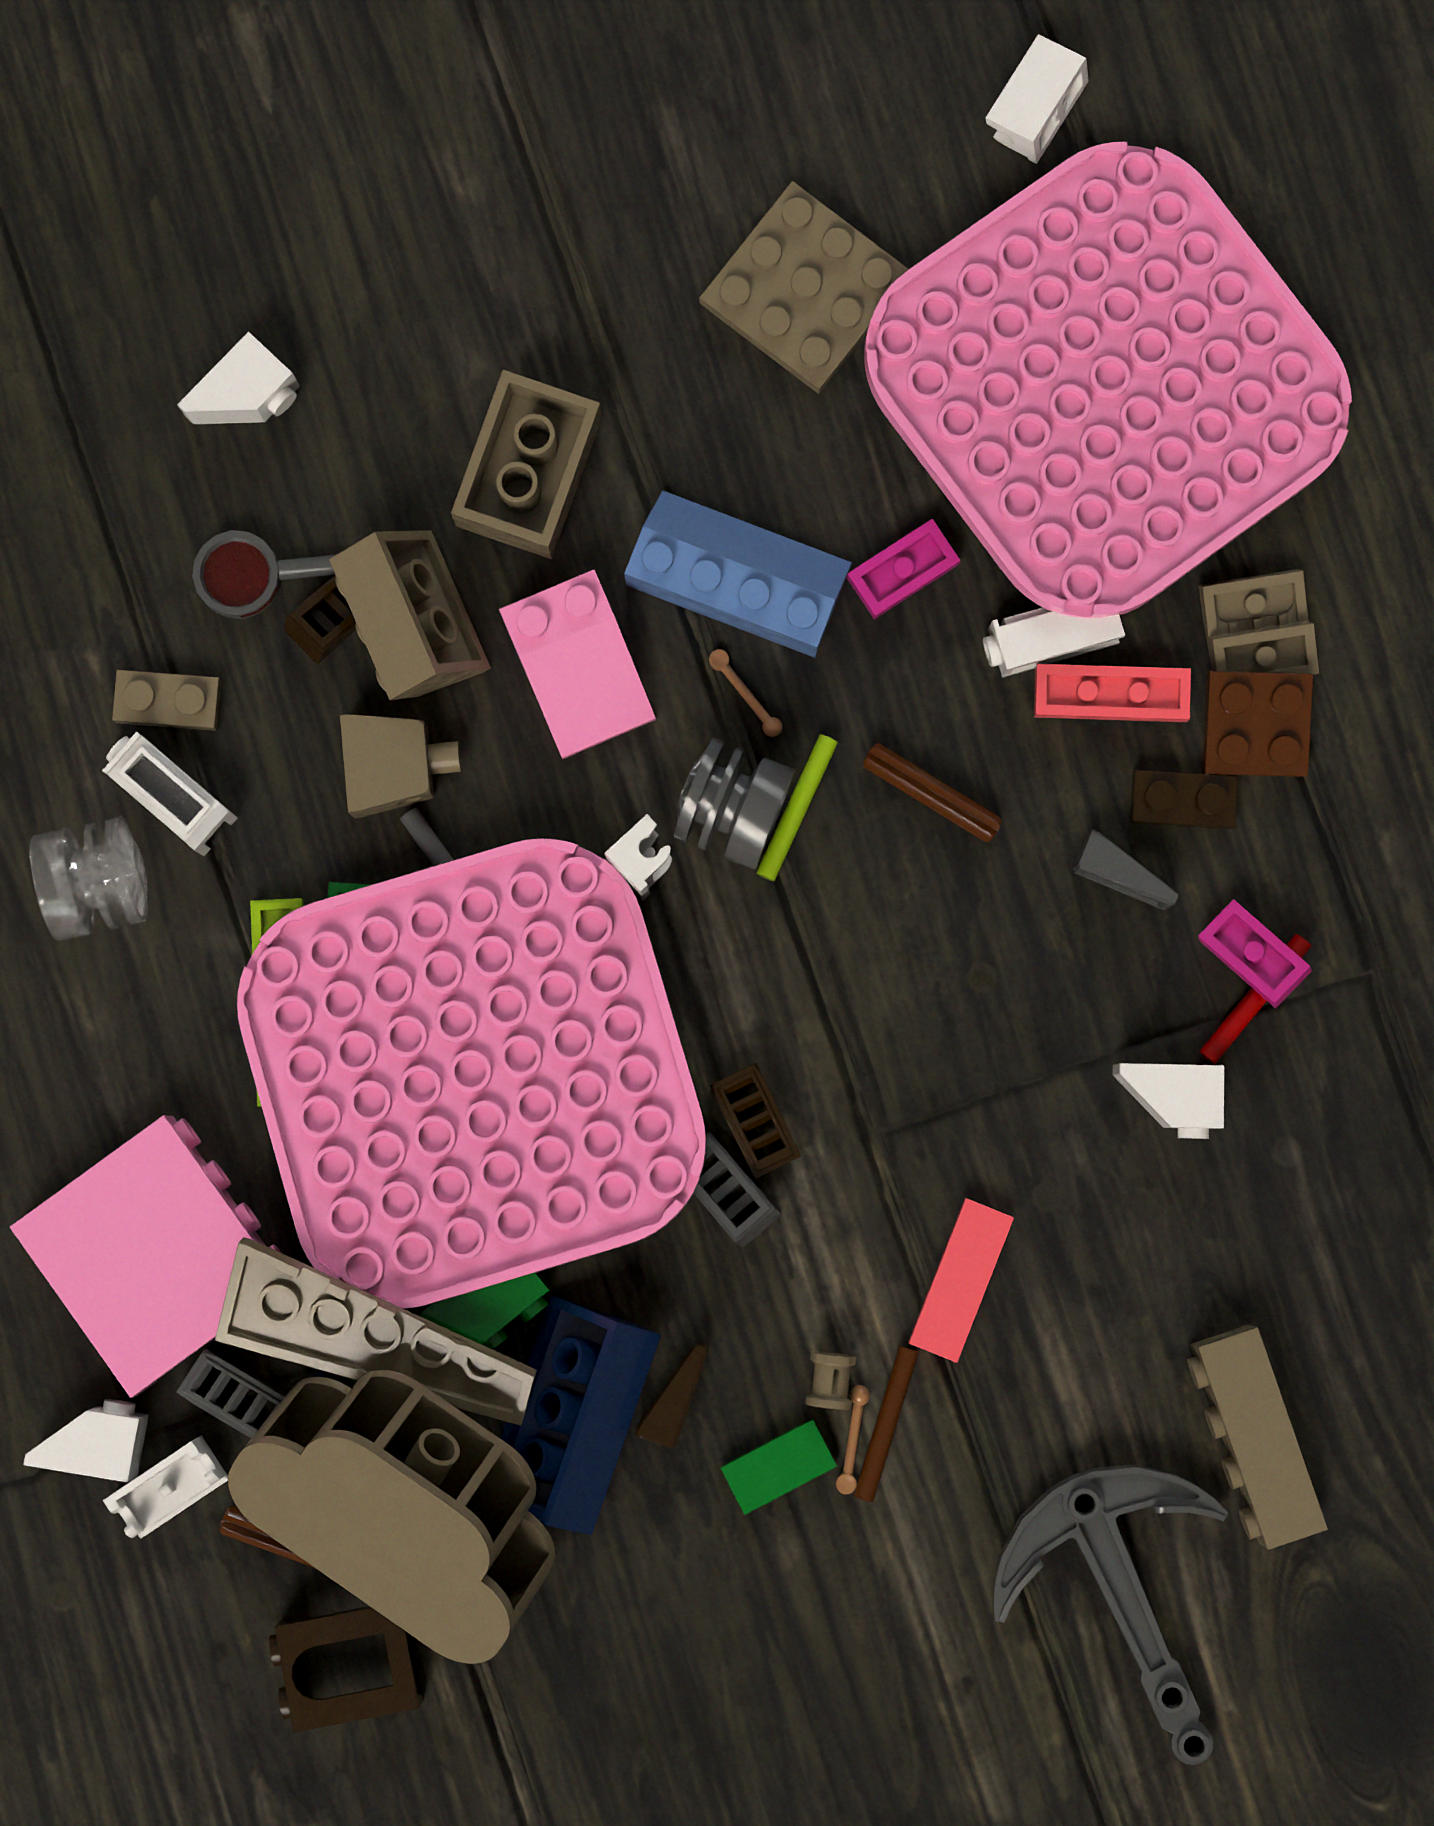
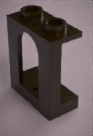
[269,1606,424,1733]

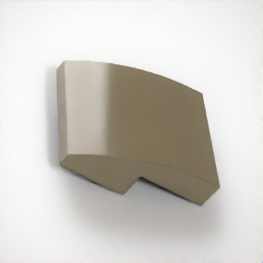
[1198,569,1319,675]

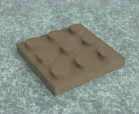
[699,181,909,394]

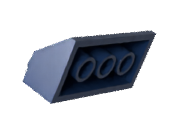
[501,1294,661,1535]

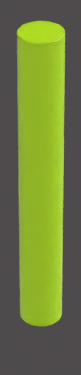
[756,734,838,881]

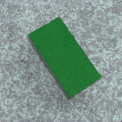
[720,1418,837,1515]

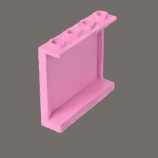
[10,1115,282,1398]

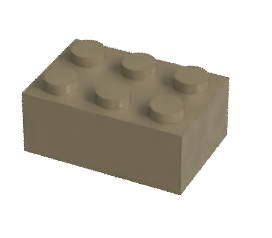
[451,370,602,559]

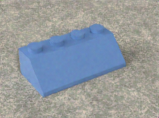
[624,490,852,658]

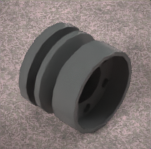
[673,737,795,870]

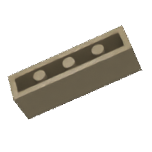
[1187,1324,1328,1550]

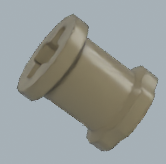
[805,1351,857,1410]

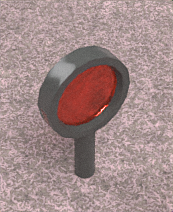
[192,530,335,619]

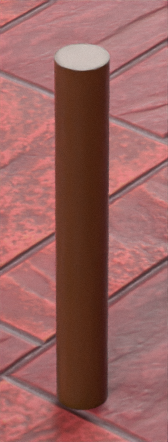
[854,1345,919,1502]

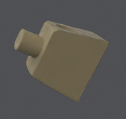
[340,714,461,818]

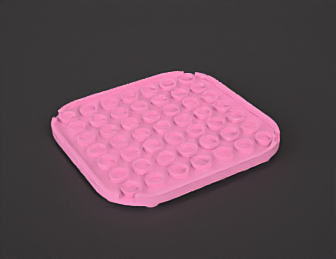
[864,142,1352,618]
[237,839,706,1309]

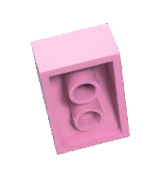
[499,570,656,759]

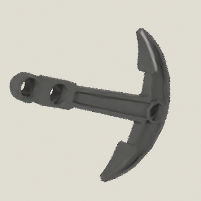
[992,1464,1228,1765]

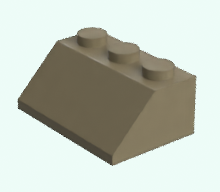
[329,530,491,700]

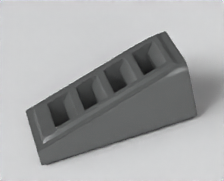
[1072,829,1178,910]
[694,1132,781,1248]
[176,1346,286,1438]

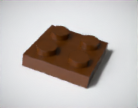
[1202,670,1313,777]

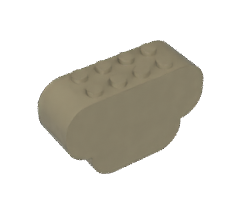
[228,1370,556,1664]

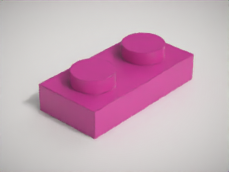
[846,519,961,620]
[1198,899,1312,1009]

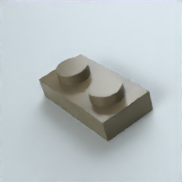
[112,670,222,731]

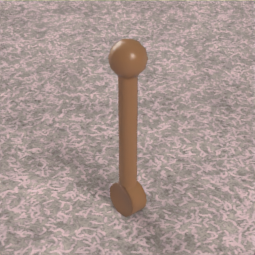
[709,649,783,737]
[836,1385,870,1494]

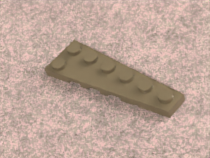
[215,1237,537,1426]

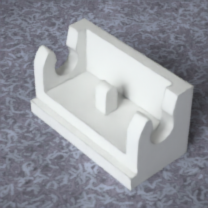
[986,34,1089,164]
[604,814,672,901]
[103,1435,228,1539]

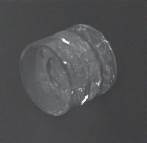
[30,816,148,941]

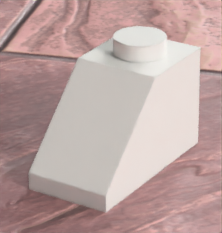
[177,332,300,424]
[1113,1063,1224,1139]
[23,1399,149,1482]

